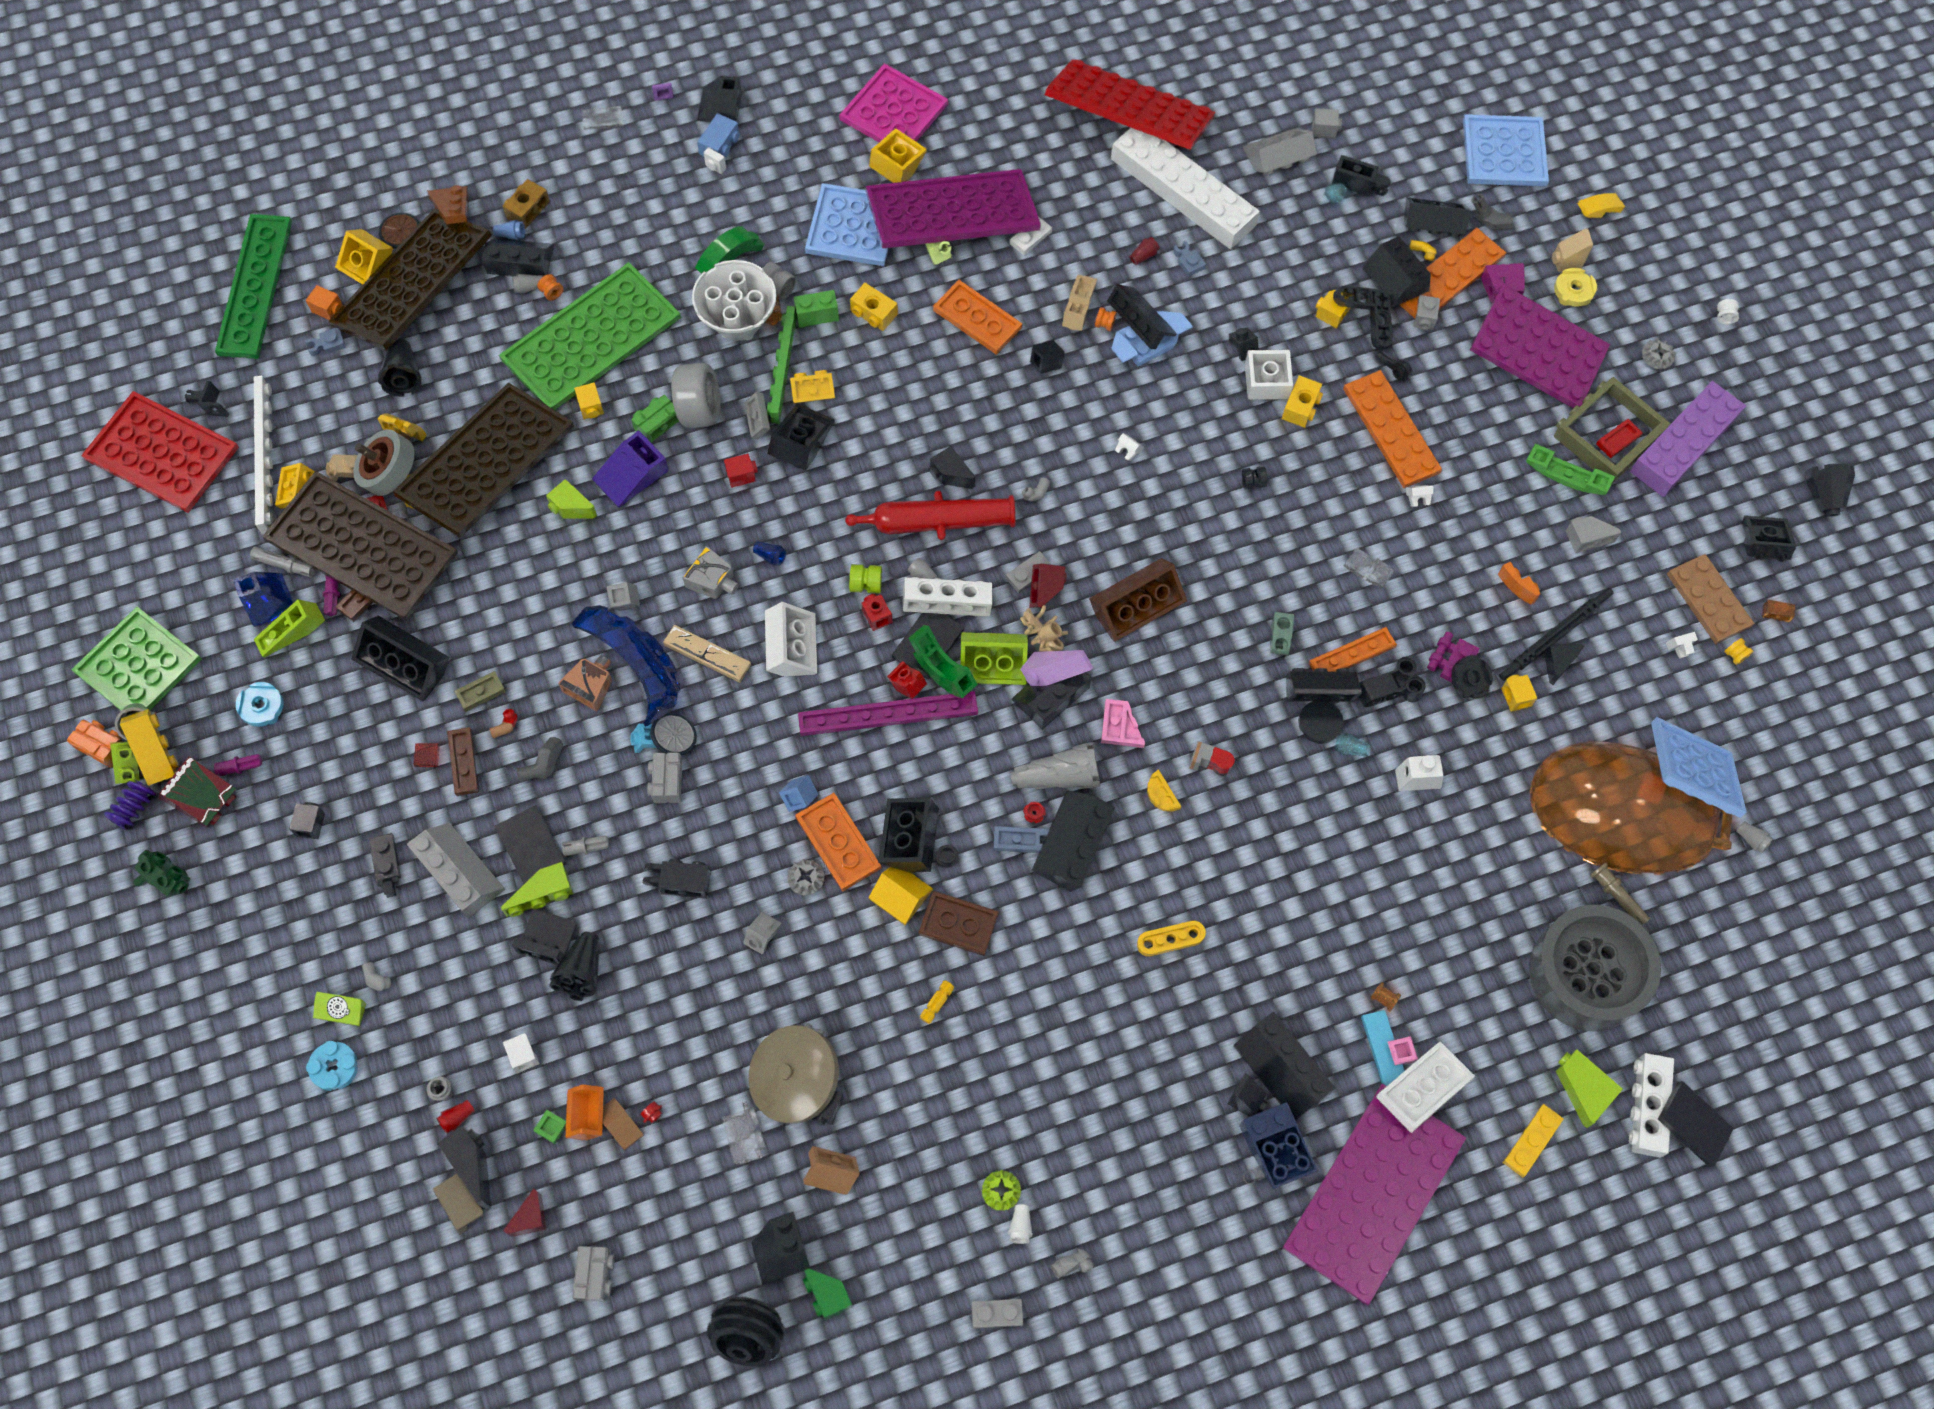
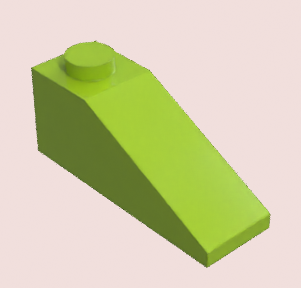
[254,599,325,657]

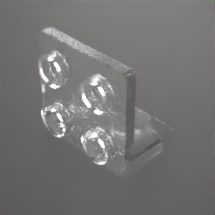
[722,1102,766,1166]

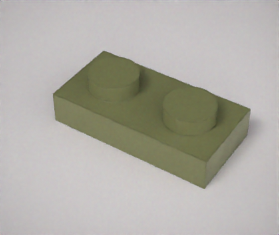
[454,671,506,712]

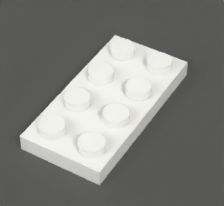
[1376,1042,1475,1133]

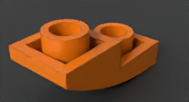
[1498,562,1540,605]

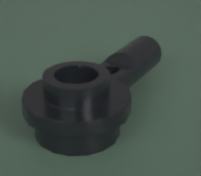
[1375,351,1412,381]

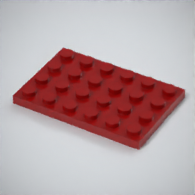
[81,391,239,513]

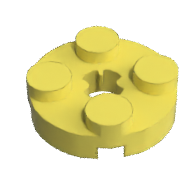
[1554,268,1597,307]

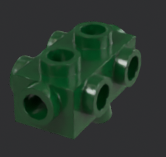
[133,850,191,897]

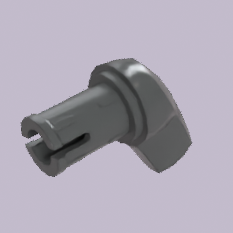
[1471,194,1513,230]
[516,737,563,782]

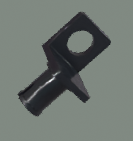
[185,381,229,417]

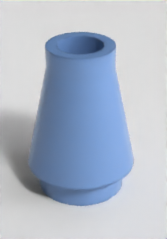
[493,220,525,240]

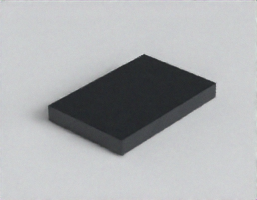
[892,613,965,680]
[494,805,567,884]
[1658,1081,1734,1167]

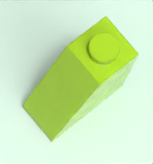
[1556,1049,1623,1128]

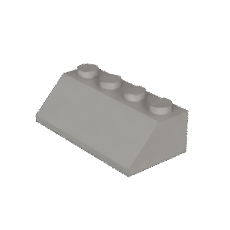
[407,823,505,919]

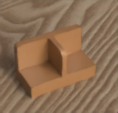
[803,1146,860,1195]

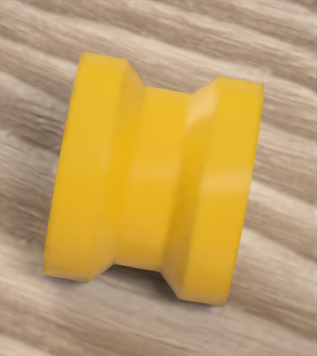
[1724,638,1754,665]

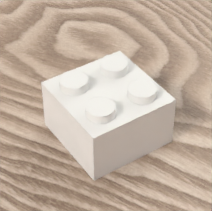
[1245,350,1293,400]

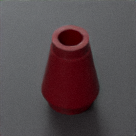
[1129,237,1160,265]

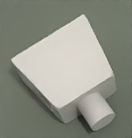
[1395,755,1443,791]

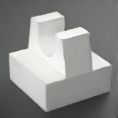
[1115,433,1144,461]
[1406,485,1434,507]
[1666,632,1698,659]

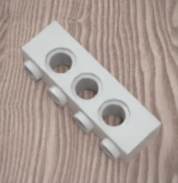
[903,577,992,617]
[1629,1053,1674,1158]

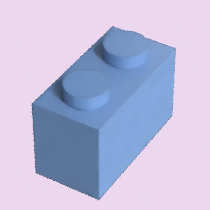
[697,114,740,157]

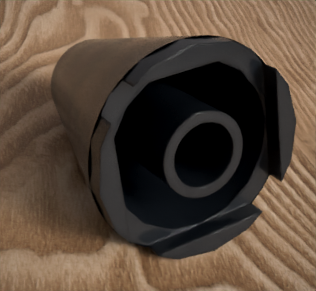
[378,339,422,397]

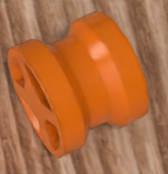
[537,274,564,301]
[1095,307,1117,332]

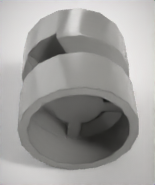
[762,262,796,299]

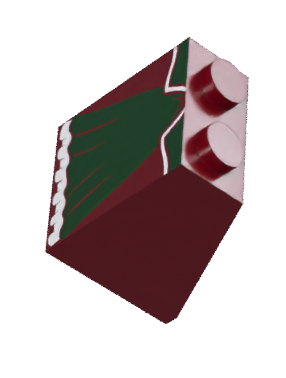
[159,757,236,828]

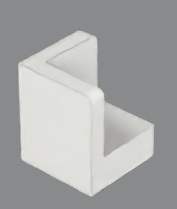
[503,1033,539,1073]

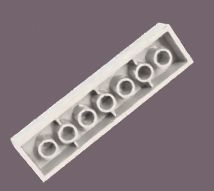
[1111,128,1260,250]

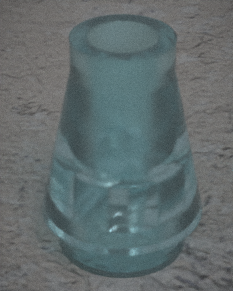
[1335,733,1371,757]

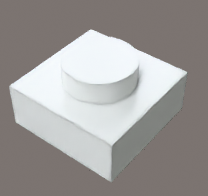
[704,147,726,174]

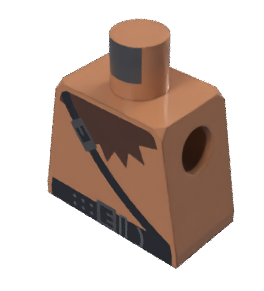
[558,655,612,712]

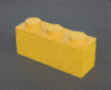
[120,709,179,786]

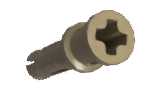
[1590,863,1651,925]

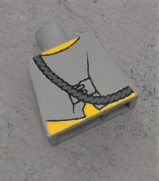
[682,546,739,599]

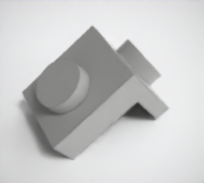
[1413,295,1440,330]
[744,912,781,954]

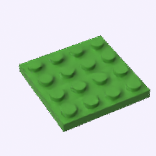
[71,607,202,711]

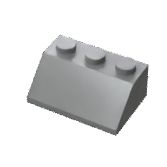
[1243,128,1317,175]

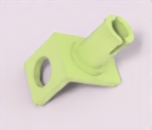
[925,241,952,265]

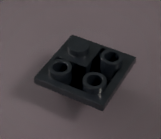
[697,76,742,122]

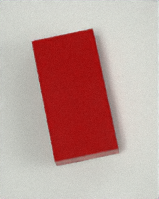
[1596,419,1643,459]

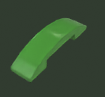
[1526,444,1615,495]

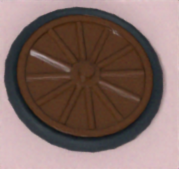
[379,212,420,249]

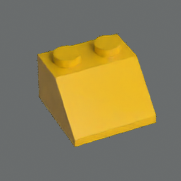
[869,128,927,183]
[335,229,393,284]

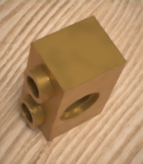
[502,179,550,229]

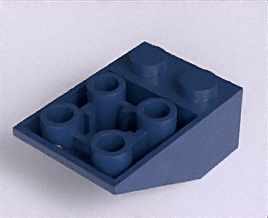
[1239,1102,1318,1189]

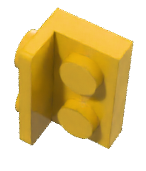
[790,370,835,404]
[275,463,315,509]

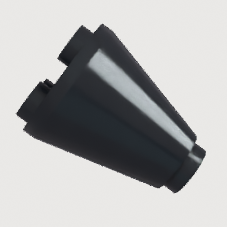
[549,932,600,1001]

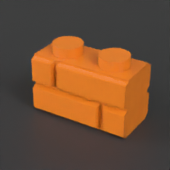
[67,719,123,768]

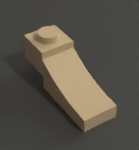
[1062,274,1097,331]

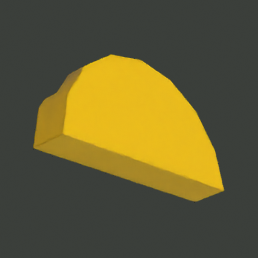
[1147,769,1182,812]

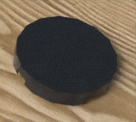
[1451,655,1493,700]
[1298,700,1344,744]

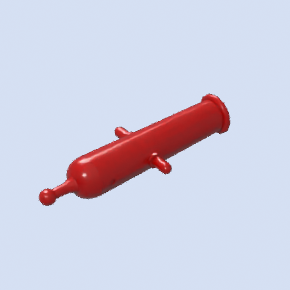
[845,491,1016,540]

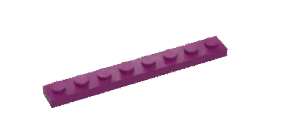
[798,691,978,736]

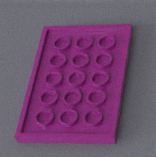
[1469,284,1610,408]

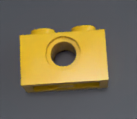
[850,283,898,331]
[1281,375,1323,428]

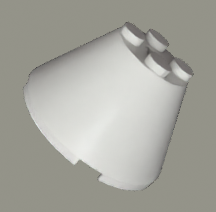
[692,260,776,341]

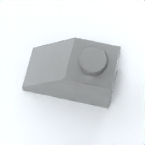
[1565,516,1621,553]

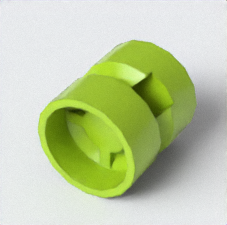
[849,564,882,594]

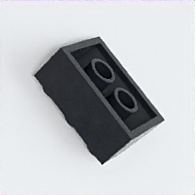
[1404,197,1471,237]
[1363,236,1431,307]
[481,238,554,277]
[1286,668,1362,702]
[1012,672,1091,730]
[878,797,939,872]

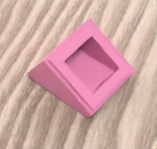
[1387,1036,1418,1065]

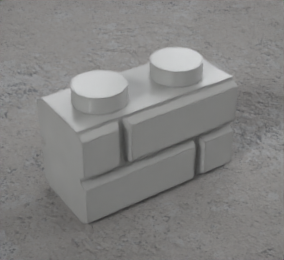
[647,753,682,803]
[572,1246,615,1302]

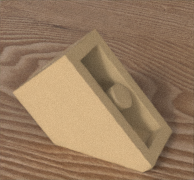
[1552,228,1593,272]

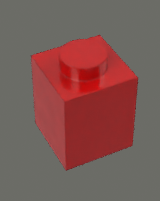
[724,453,758,488]

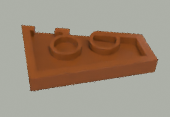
[427,185,469,224]

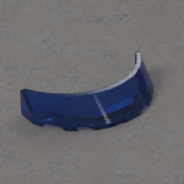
[572,605,680,727]

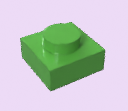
[533,1110,566,1144]

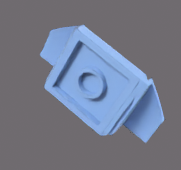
[1112,311,1193,366]

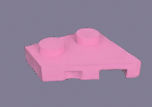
[1101,699,1145,748]

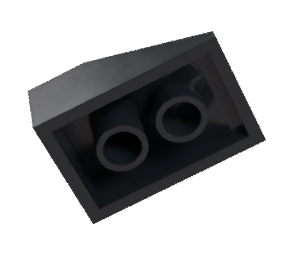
[767,403,835,470]
[437,1125,491,1211]

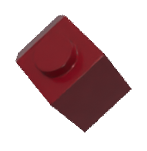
[1029,563,1067,608]

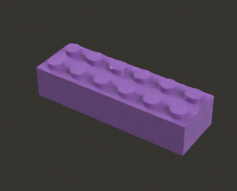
[1630,381,1746,497]

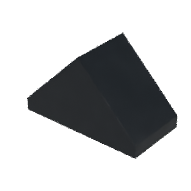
[1544,644,1585,685]

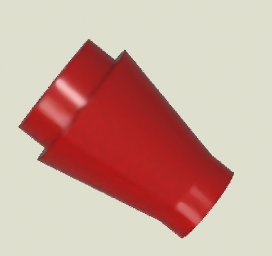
[436,1100,475,1134]

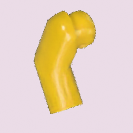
[1409,240,1437,261]

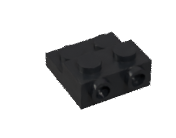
[1742,515,1796,562]

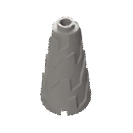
[1011,742,1100,789]

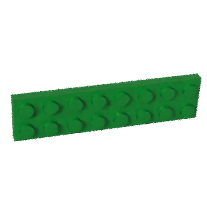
[215,214,292,359]

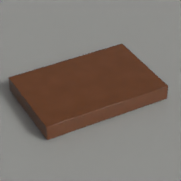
[918,891,999,956]

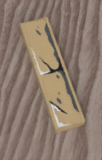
[663,625,751,683]

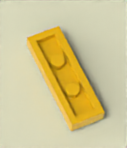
[1502,1104,1564,1178]

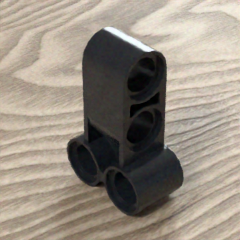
[1359,656,1426,708]

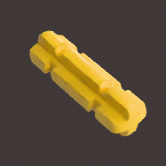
[920,980,954,1024]

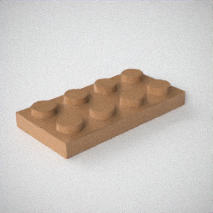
[1667,554,1755,645]

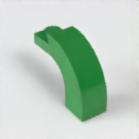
[695,226,765,274]
[908,625,978,698]

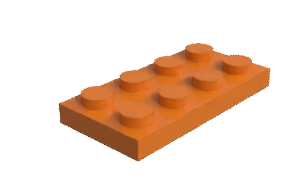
[933,280,1023,355]
[795,793,882,892]

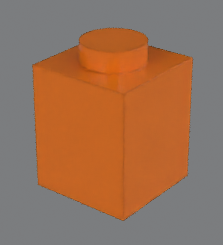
[305,285,343,320]

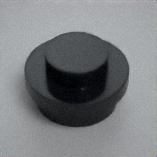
[936,845,959,868]

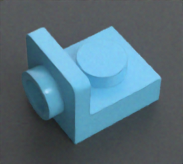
[630,724,657,753]

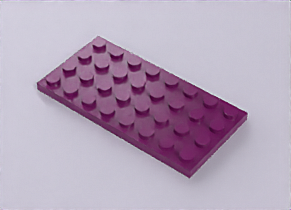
[866,169,1041,249]
[1282,1084,1466,1305]

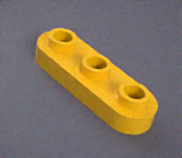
[1137,921,1206,956]

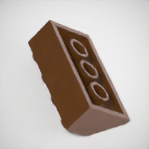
[1089,558,1187,642]

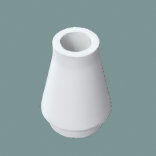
[1008,1204,1032,1244]

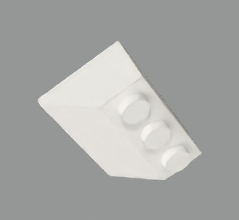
[765,602,817,676]

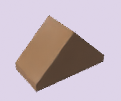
[603,1097,644,1151]

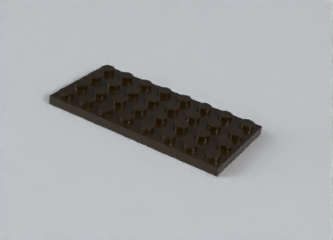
[328,209,492,351]
[393,382,574,538]
[262,471,458,620]

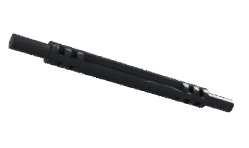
[1499,587,1614,681]

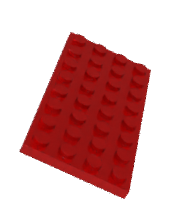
[1045,59,1215,150]

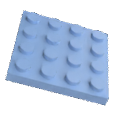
[1463,114,1549,186]
[805,183,889,266]
[1651,717,1746,818]

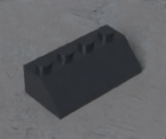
[351,615,450,701]
[1031,790,1115,892]
[1233,1012,1335,1121]

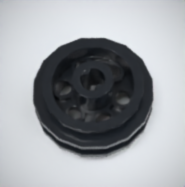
[707,1297,785,1367]

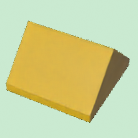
[869,867,933,925]

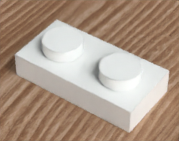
[1010,217,1052,256]

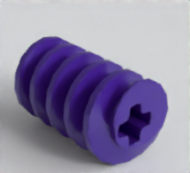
[104,780,156,831]

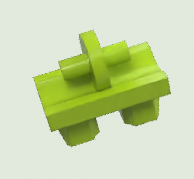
[110,741,140,784]

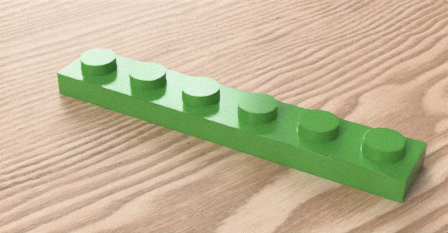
[767,306,797,424]

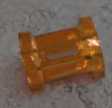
[1370,981,1401,1012]

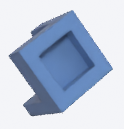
[779,775,818,812]

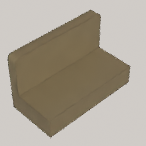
[433,1174,483,1235]

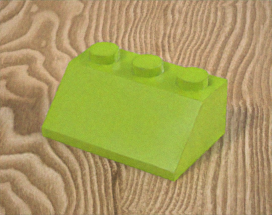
[960,632,1028,685]

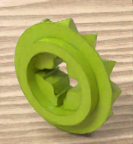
[982,1170,1021,1211]

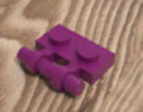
[1427,631,1480,683]

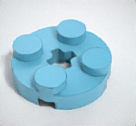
[236,682,284,727]
[306,1041,358,1091]

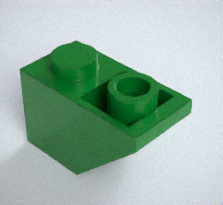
[802,1269,853,1321]

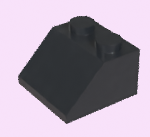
[751,1211,810,1284]

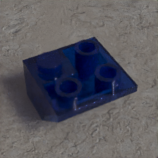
[233,571,294,627]

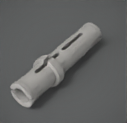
[250,546,316,578]

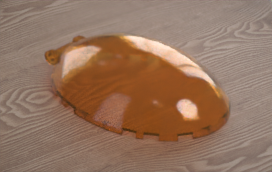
[1530,741,1733,875]

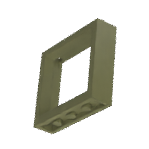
[1553,377,1671,485]

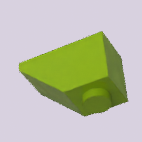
[546,479,597,519]

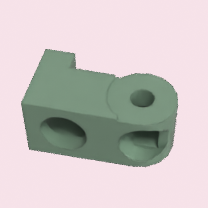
[1270,612,1294,656]

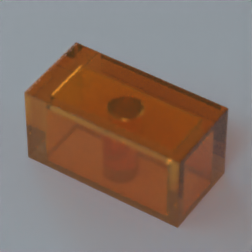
[1762,600,1795,622]

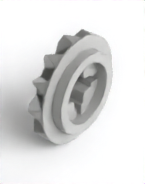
[1642,339,1676,369]
[787,859,824,895]

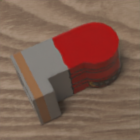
[1189,741,1235,776]

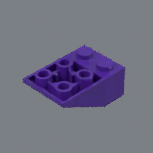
[592,430,669,508]

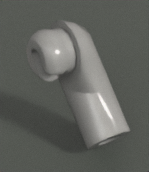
[1022,478,1050,502]
[362,962,391,991]

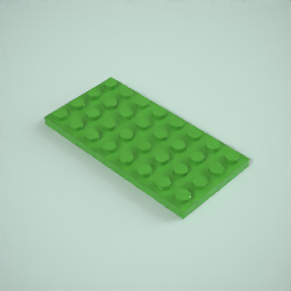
[499,262,681,410]

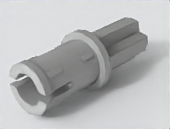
[562,835,609,857]

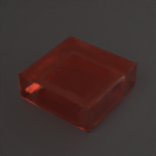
[413,743,440,767]

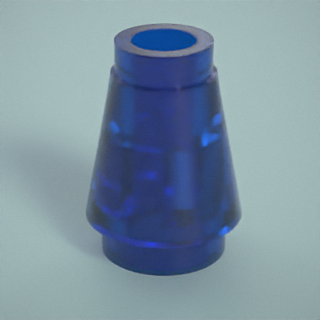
[753,541,786,566]

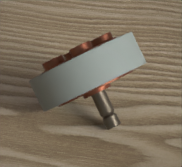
[353,429,414,496]

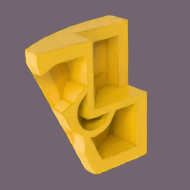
[378,413,427,442]

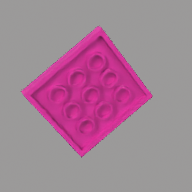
[839,63,948,142]

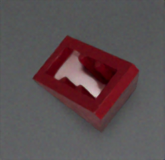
[503,1188,547,1237]

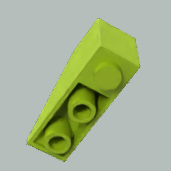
[501,862,573,917]

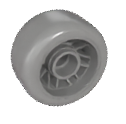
[671,363,721,428]

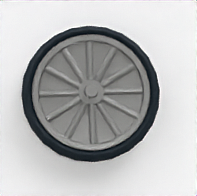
[650,713,697,756]

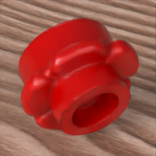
[1023,802,1046,823]
[640,1101,663,1123]

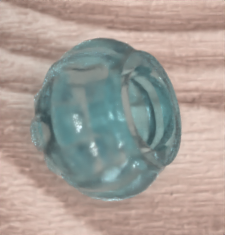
[1324,183,1347,203]

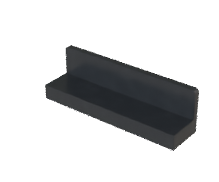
[1107,284,1177,350]

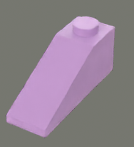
[1020,650,1093,686]

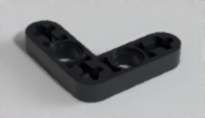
[1333,285,1392,350]

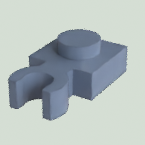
[1173,241,1206,277]
[305,328,346,356]

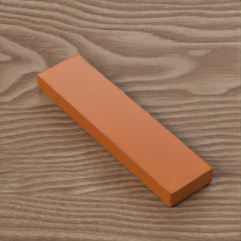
[1309,627,1397,672]

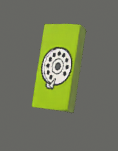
[313,992,366,1026]

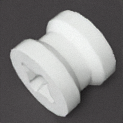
[1717,299,1739,324]

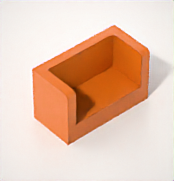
[565,1085,604,1140]

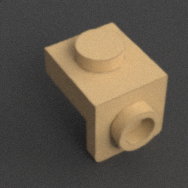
[326,454,357,482]

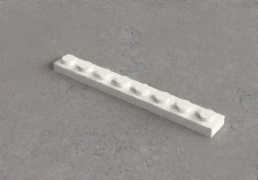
[254,376,274,535]

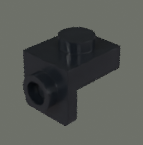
[1229,328,1259,361]

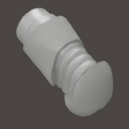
[1051,1249,1094,1278]

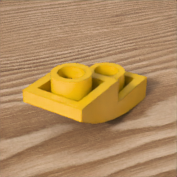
[1577,193,1625,218]

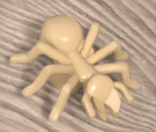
[1020,605,1068,652]

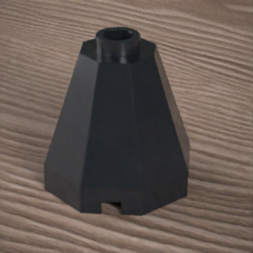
[1805,464,1855,517]

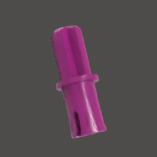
[322,575,341,617]
[214,754,262,777]

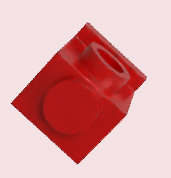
[861,594,893,631]
[887,661,927,699]

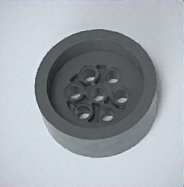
[1529,905,1661,1032]

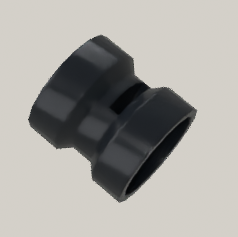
[1242,466,1268,490]

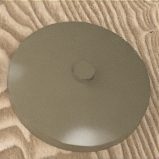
[748,1025,839,1124]

